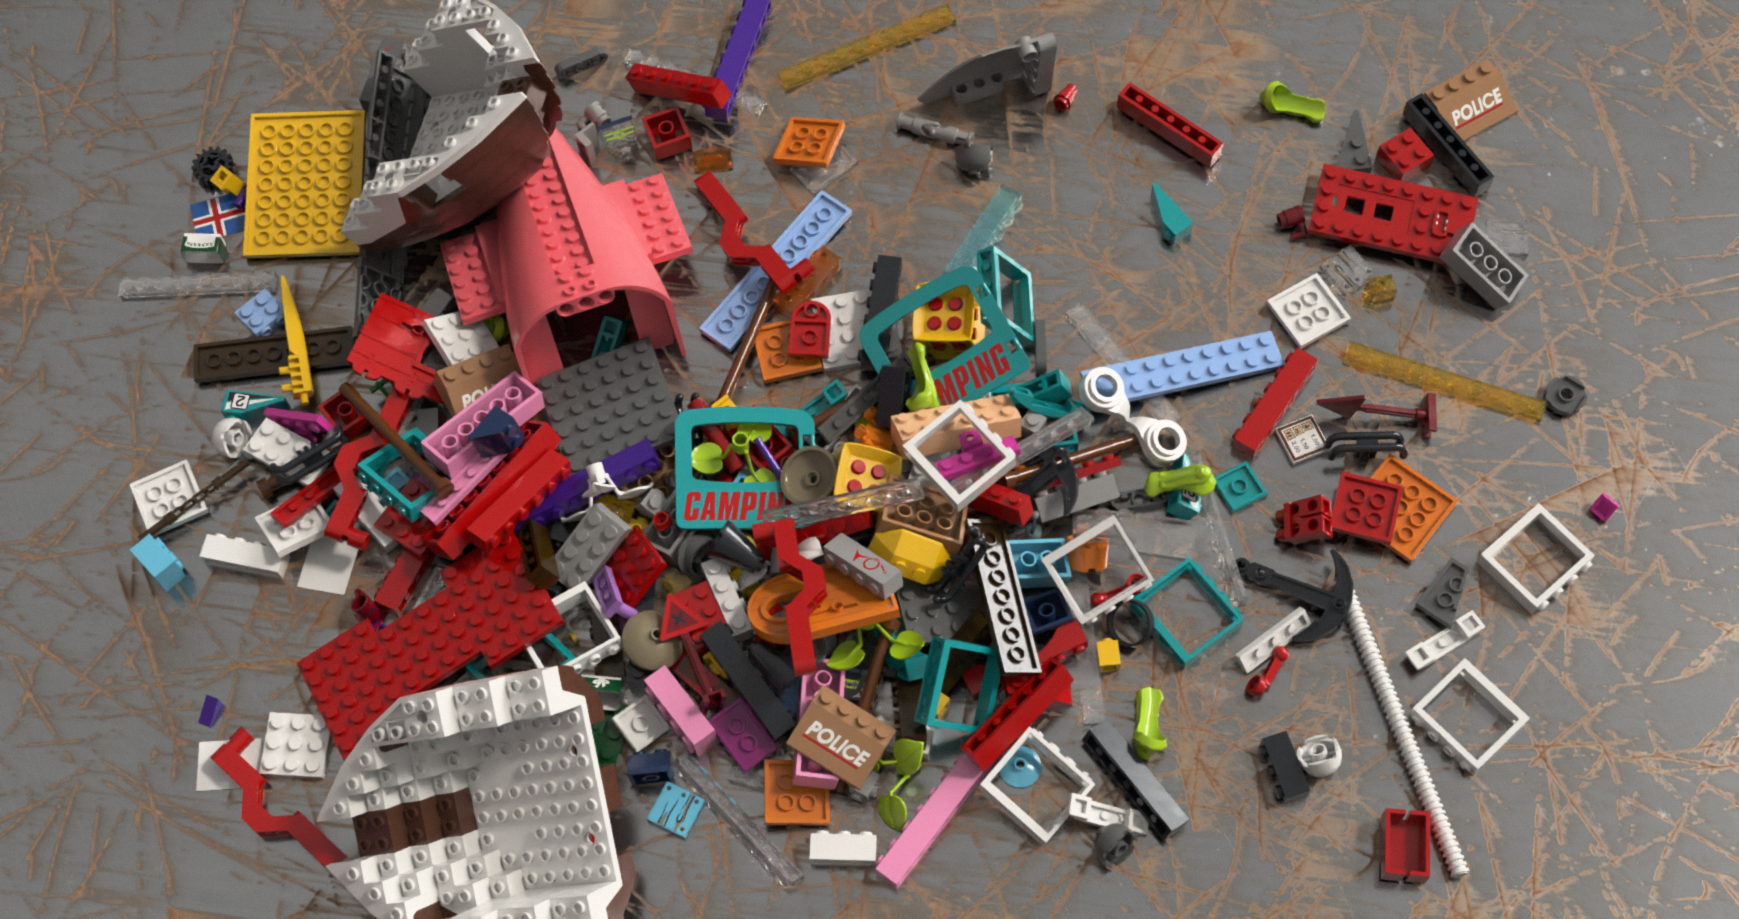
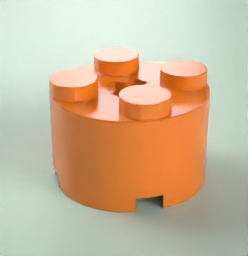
[1067,529,1109,572]

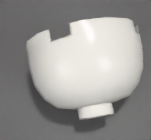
[211,418,252,458]
[1296,734,1342,777]

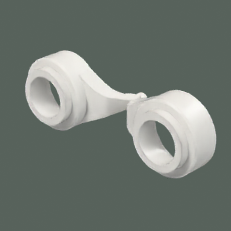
[1079,367,1187,465]

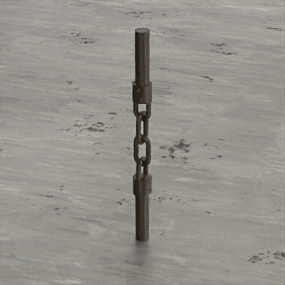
[138,459,250,540]

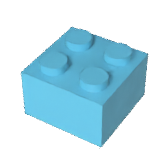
[130,534,186,592]

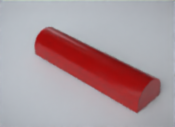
[687,398,745,475]

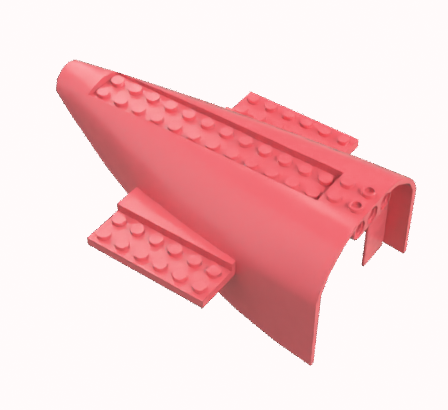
[439,128,693,388]

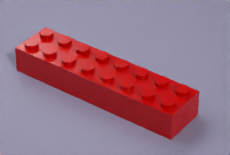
[420,419,562,560]

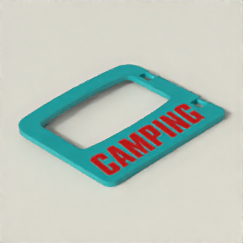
[859,266,1030,413]
[675,406,818,530]

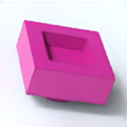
[1589,492,1620,522]

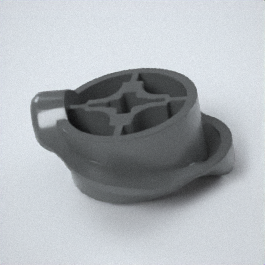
[676,530,717,584]

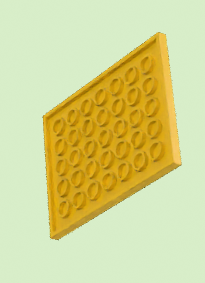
[243,110,367,259]

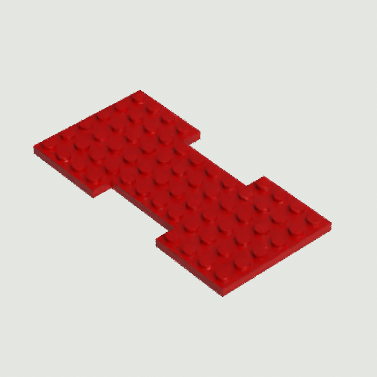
[297,532,565,761]

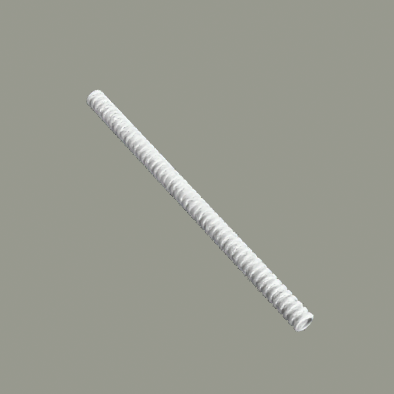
[1332,580,1470,878]

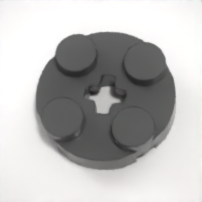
[1544,376,1587,417]

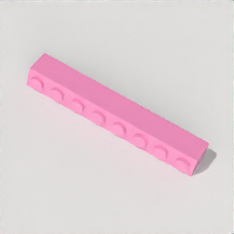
[875,753,997,889]

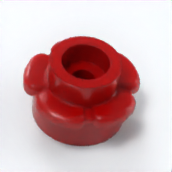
[653,511,672,531]

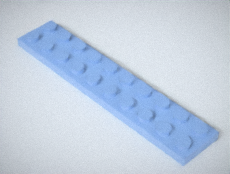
[699,190,852,353]
[1080,331,1284,402]

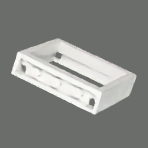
[903,400,1016,512]
[1477,503,1595,614]
[1041,514,1154,625]
[525,581,622,674]
[1409,658,1530,775]
[976,726,1095,845]

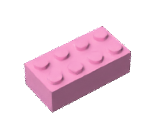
[644,665,719,757]

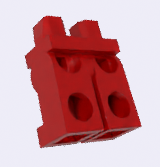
[1276,494,1333,545]

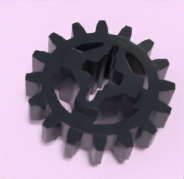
[191,146,235,186]

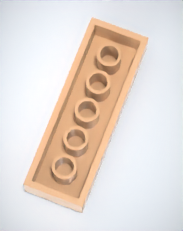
[891,394,1022,460]

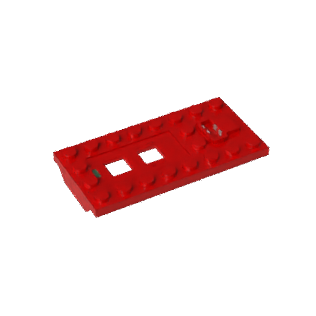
[1307,164,1479,265]

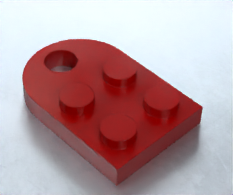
[788,301,831,359]

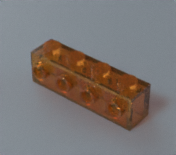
[773,245,842,320]

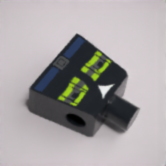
[844,667,885,710]

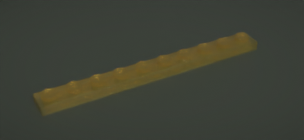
[777,4,956,91]
[1343,341,1547,422]

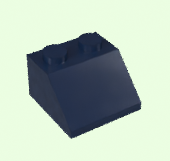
[468,406,525,458]
[1024,587,1074,635]
[627,749,675,787]

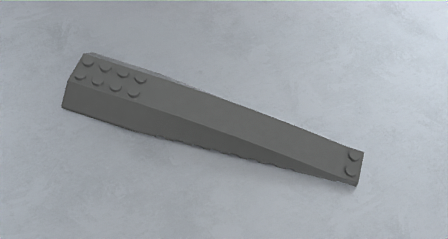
[352,49,432,339]

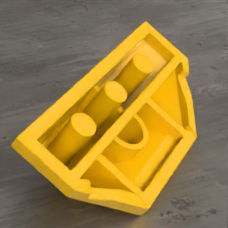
[867,529,951,585]

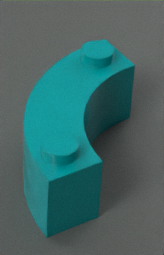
[873,617,928,681]

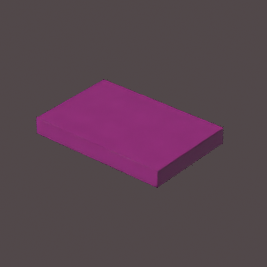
[708,696,779,774]

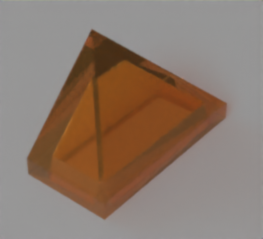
[692,146,733,172]

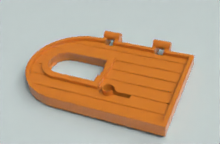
[747,563,901,644]

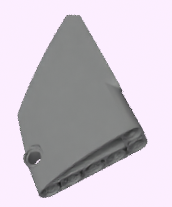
[917,32,1057,105]

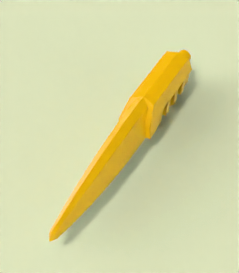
[279,275,314,406]

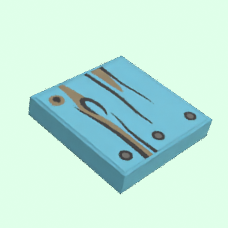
[647,781,706,839]

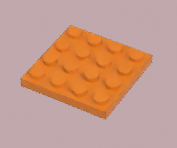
[1371,453,1459,564]

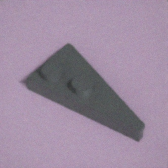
[1336,110,1372,172]

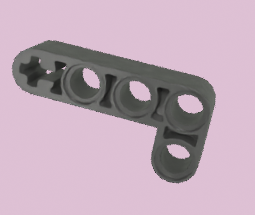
[407,288,459,330]

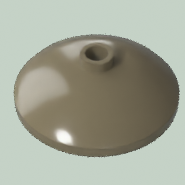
[780,446,838,507]
[621,610,684,671]

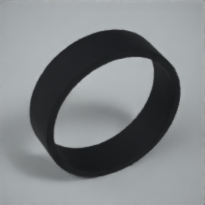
[1106,600,1154,647]

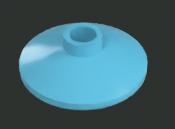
[999,746,1042,788]

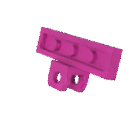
[263,407,333,443]
[935,430,1021,481]

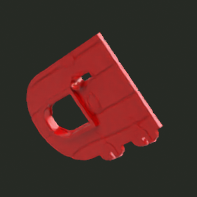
[346,292,445,405]

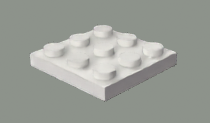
[1266,273,1351,349]
[422,311,499,366]
[129,459,209,537]
[254,504,330,558]
[259,712,331,780]

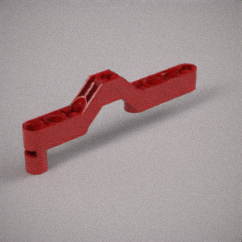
[693,170,816,295]
[324,385,414,551]
[752,518,827,677]
[210,726,348,870]

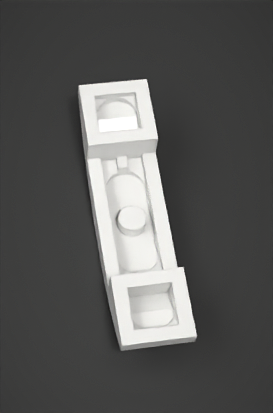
[1404,610,1485,671]
[1068,793,1148,835]

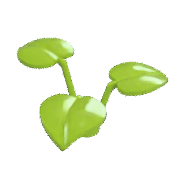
[692,424,777,483]
[826,623,924,670]
[873,738,924,831]

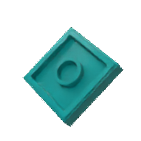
[1215,460,1268,514]

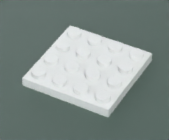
[811,289,902,372]

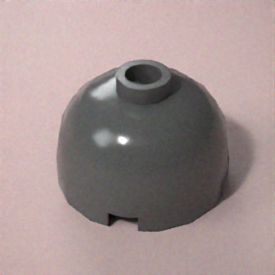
[955,144,994,176]
[1094,823,1138,868]

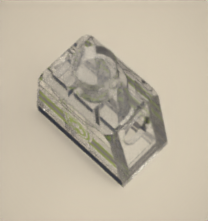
[597,115,639,163]

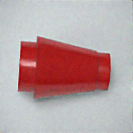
[1053,83,1077,111]

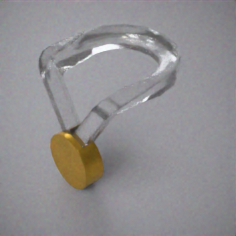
[565,607,587,645]

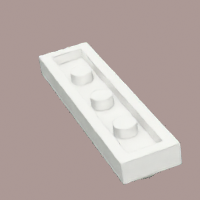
[1235,607,1311,674]

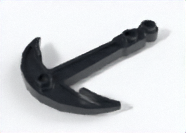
[981,441,1079,521]
[1233,549,1354,642]

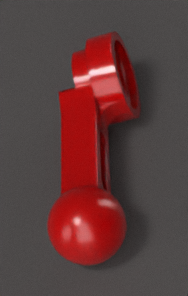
[1090,573,1145,608]
[1246,646,1289,696]

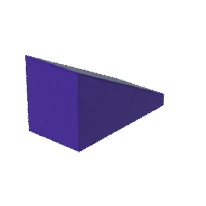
[198,695,222,727]

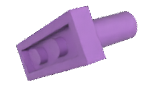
[592,565,638,620]

